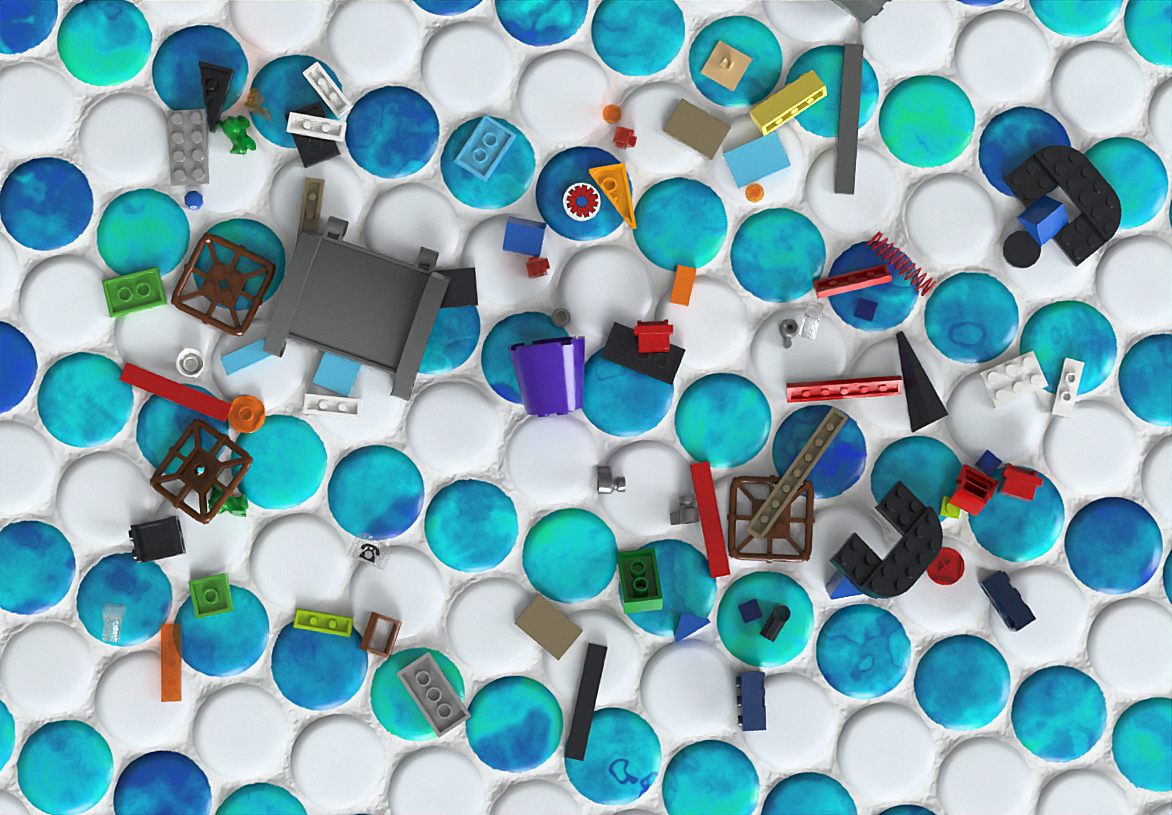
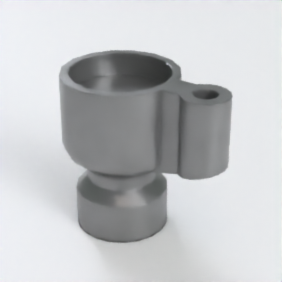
[779,319,799,349]
[597,466,626,494]
[670,495,699,525]

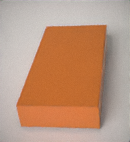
[670,265,696,306]

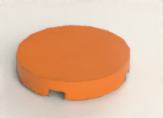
[228,395,266,433]

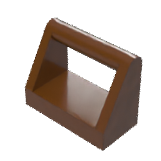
[359,612,402,658]

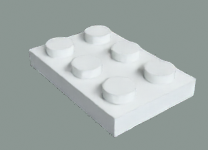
[979,351,1048,409]

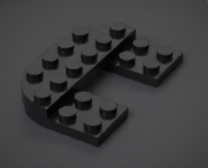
[1003,145,1122,267]
[829,480,943,599]

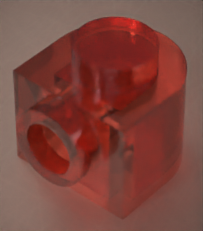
[612,127,637,149]
[525,256,550,279]

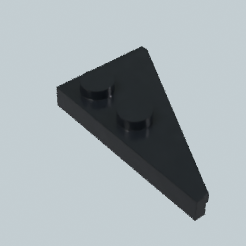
[198,61,235,133]

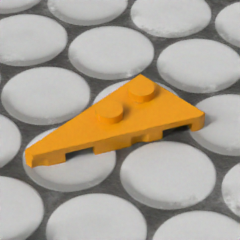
[589,163,637,229]

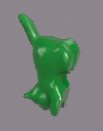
[218,115,256,155]
[208,484,249,517]

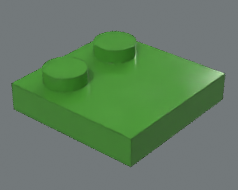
[188,573,235,619]

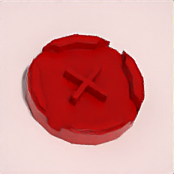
[926,547,965,585]

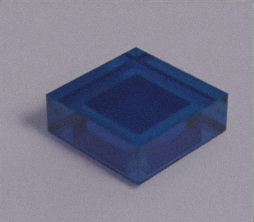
[853,298,878,322]
[974,449,1002,477]
[738,599,763,624]

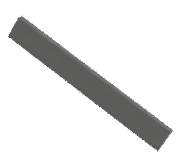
[834,43,864,195]

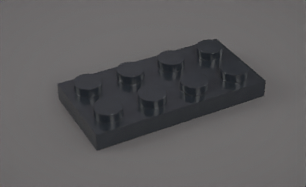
[601,322,686,386]

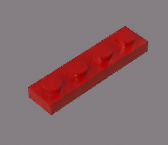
[812,264,892,298]

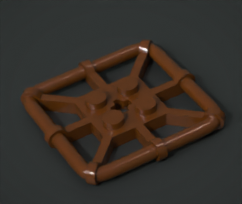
[170,232,276,337]
[150,418,253,525]
[727,475,815,563]

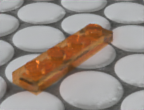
[161,624,182,702]

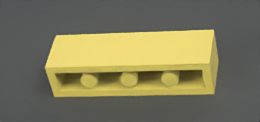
[749,70,827,136]

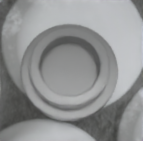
[551,308,570,327]

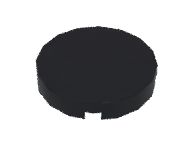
[1002,231,1041,269]

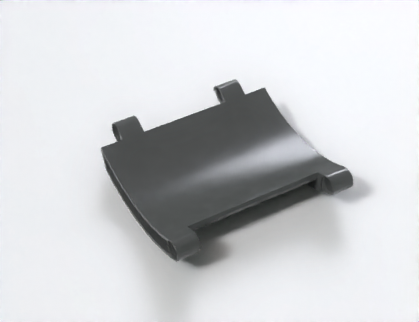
[263,216,451,401]

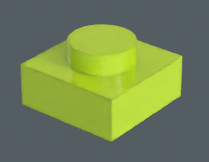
[939,496,961,519]

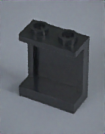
[128,516,186,563]

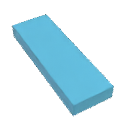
[220,337,273,376]

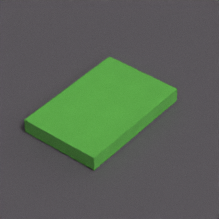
[102,267,167,318]

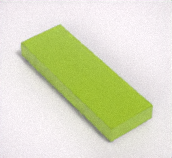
[293,608,354,637]

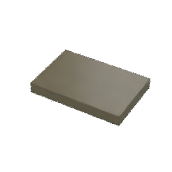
[663,98,731,160]
[514,594,583,661]

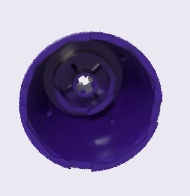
[508,336,585,417]

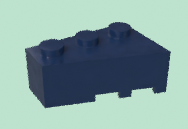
[978,570,1036,632]
[736,671,766,731]

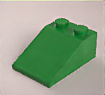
[616,548,663,614]

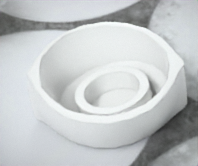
[176,347,205,378]

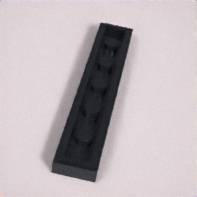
[565,643,608,761]

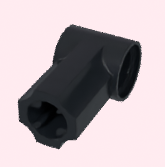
[759,604,791,643]

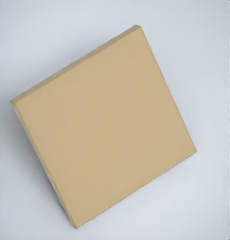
[701,40,752,91]

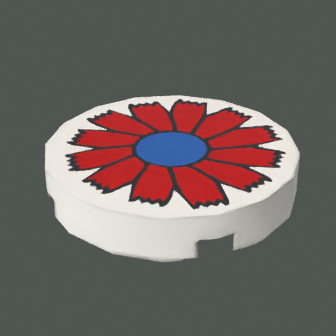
[563,183,601,221]

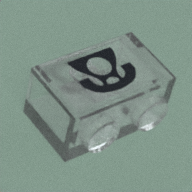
[348,532,393,570]

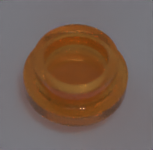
[603,105,621,124]
[745,183,764,203]

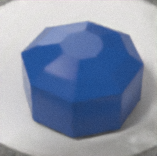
[184,191,204,210]

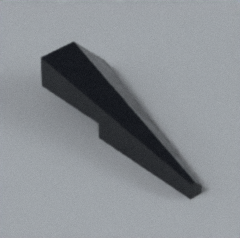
[896,331,949,433]

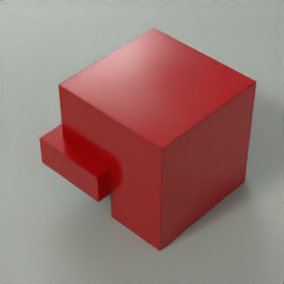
[634,319,673,353]
[998,463,1043,502]
[949,464,999,516]

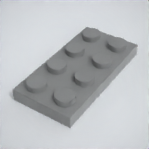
[167,109,210,187]
[396,652,471,738]

